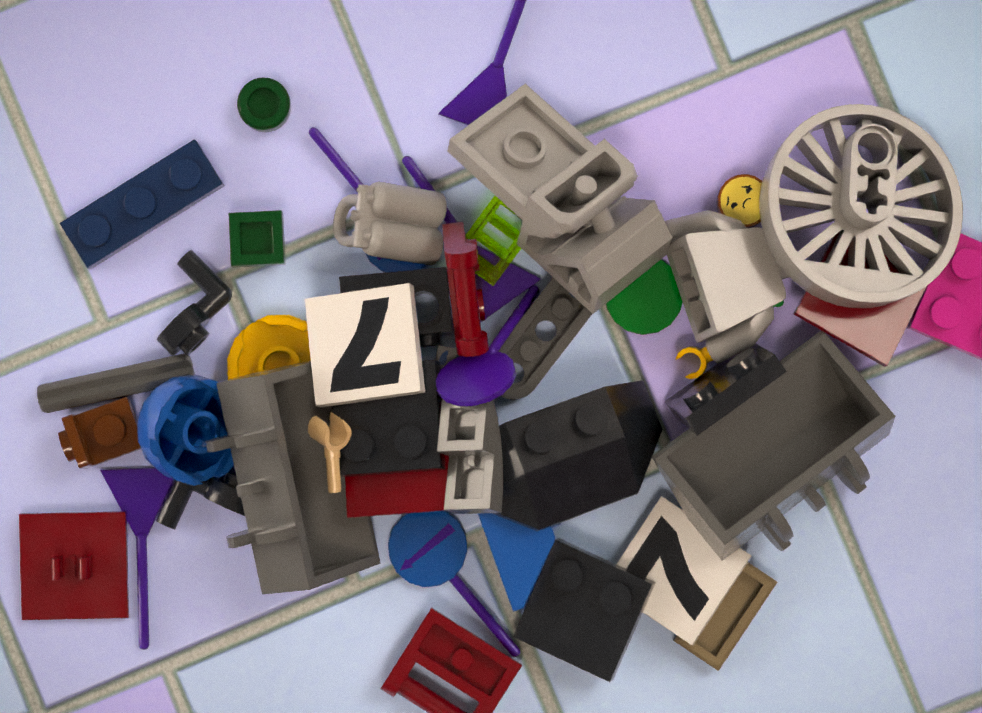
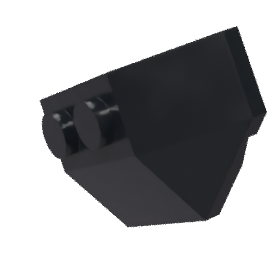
[493,380,663,532]

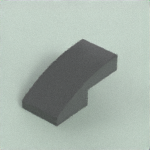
[437,399,503,514]

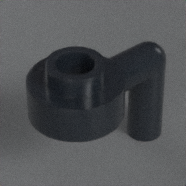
[157,250,232,356]
[156,472,245,530]

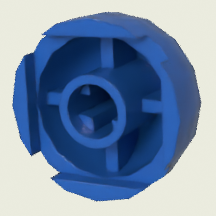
[137,375,234,486]

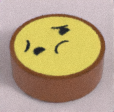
[716,174,762,228]

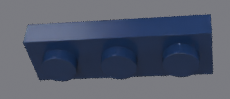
[59,139,225,270]

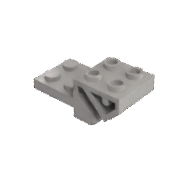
[447,83,672,314]

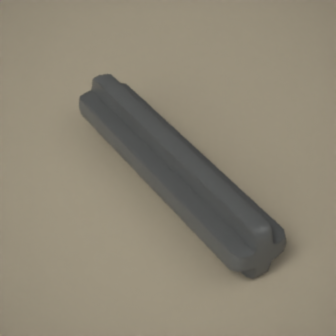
[37,354,195,413]

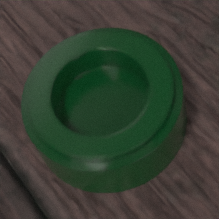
[237,77,291,133]

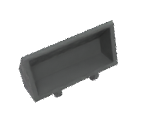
[651,331,896,561]
[205,361,381,595]

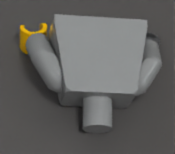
[665,210,789,379]

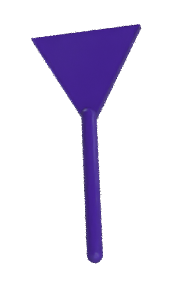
[438,0,527,125]
[402,156,541,322]
[100,468,174,650]

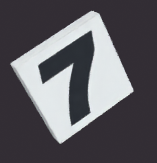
[304,283,425,407]
[617,496,752,646]

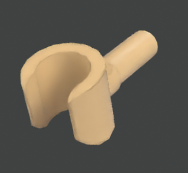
[308,413,352,493]

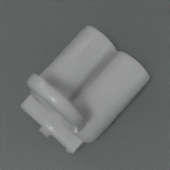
[333,181,447,265]

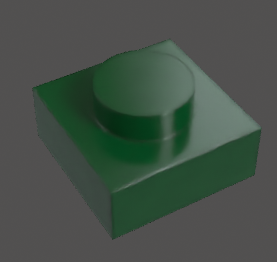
[228,210,286,268]

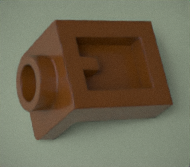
[58,397,141,469]

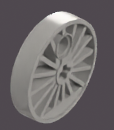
[759,104,963,308]

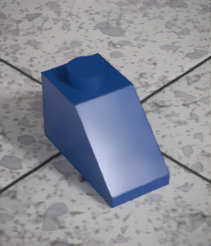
[478,513,561,612]

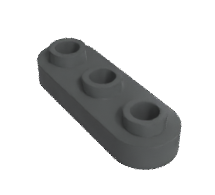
[498,278,592,400]

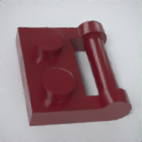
[442,222,489,357]
[380,607,522,713]

